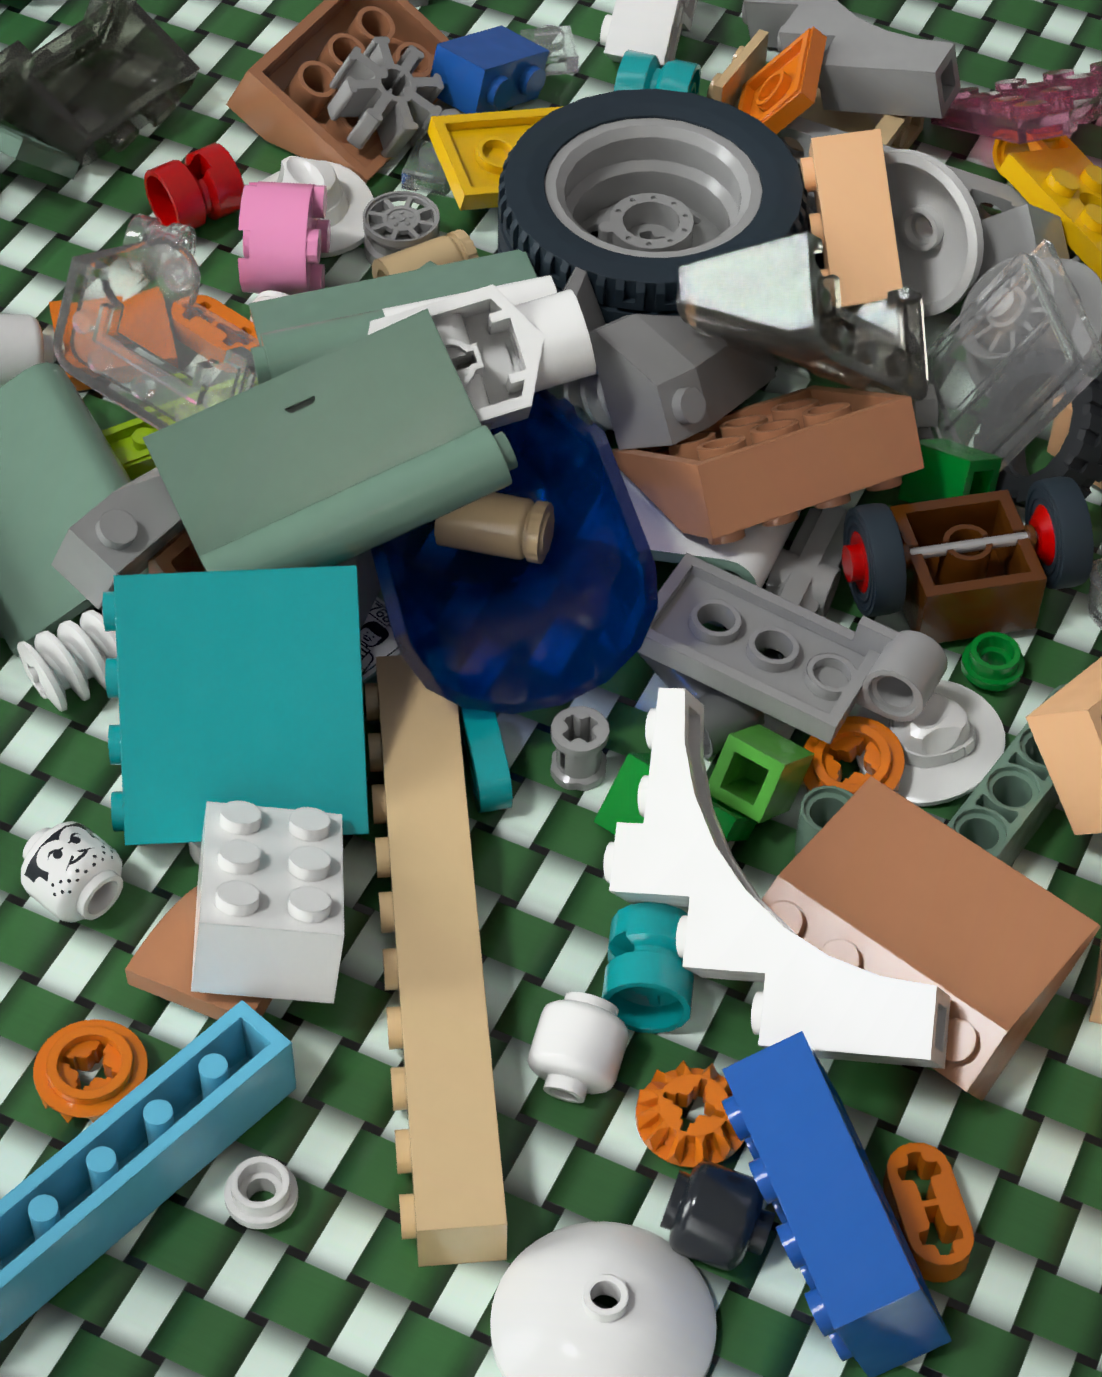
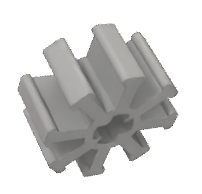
[327,36,444,158]

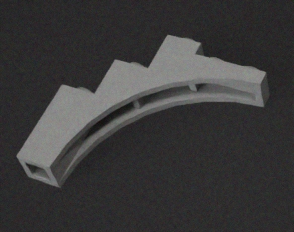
[742,0,961,119]

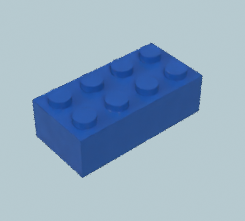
[722,1031,952,1377]

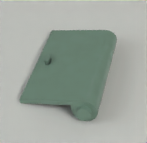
[143,308,518,572]
[0,362,149,657]

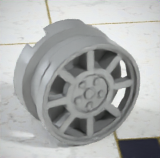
[363,191,440,265]

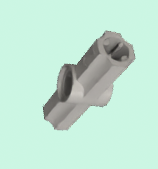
[759,506,847,659]

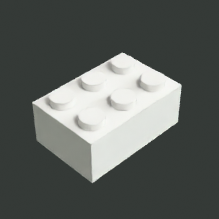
[191,801,344,1004]

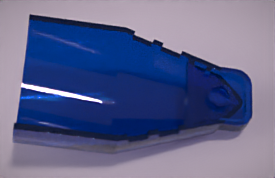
[371,389,658,714]

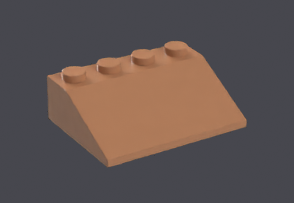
[226,0,449,183]
[610,385,924,545]
[762,776,1101,1101]

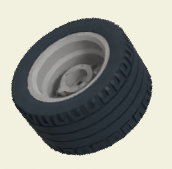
[498,89,808,355]

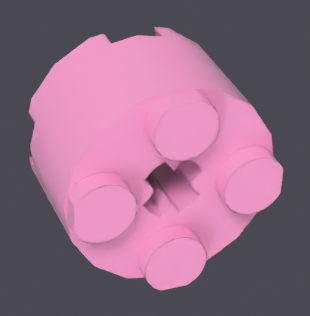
[238,181,331,295]

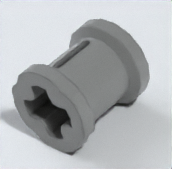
[550,706,610,791]

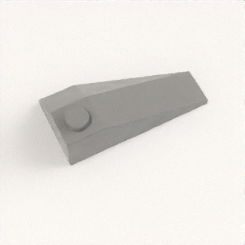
[589,314,777,450]

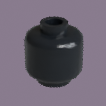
[660,1161,775,1271]

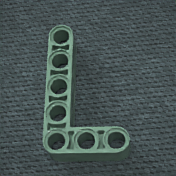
[795,683,1068,866]

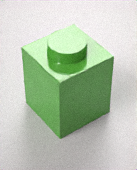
[708,724,814,823]

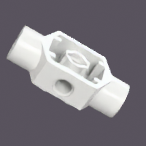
[314,284,596,430]

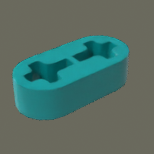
[458,701,513,813]

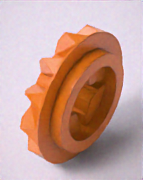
[803,716,905,794]
[33,1019,149,1123]
[635,1060,744,1168]

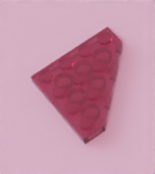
[931,61,1102,144]

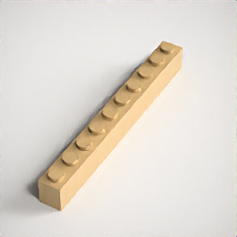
[364,652,507,1267]

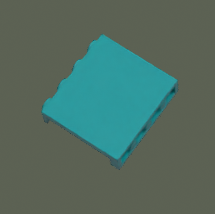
[102,565,369,845]

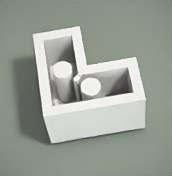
[600,0,697,67]

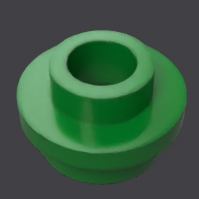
[961,632,1025,691]

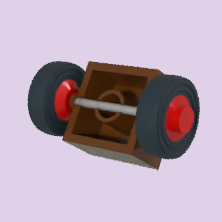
[842,476,1094,643]

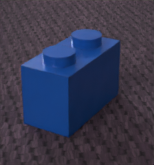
[430,25,549,114]

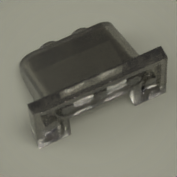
[0,0,200,166]

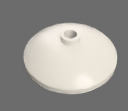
[884,149,984,317]
[490,1221,717,1377]

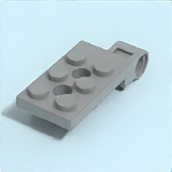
[627,553,948,744]

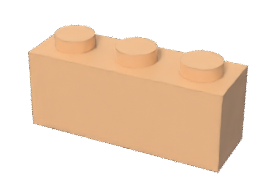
[800,129,904,320]

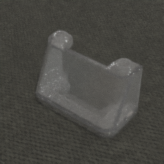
[53,237,260,430]

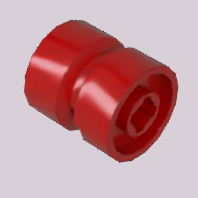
[144,143,245,237]

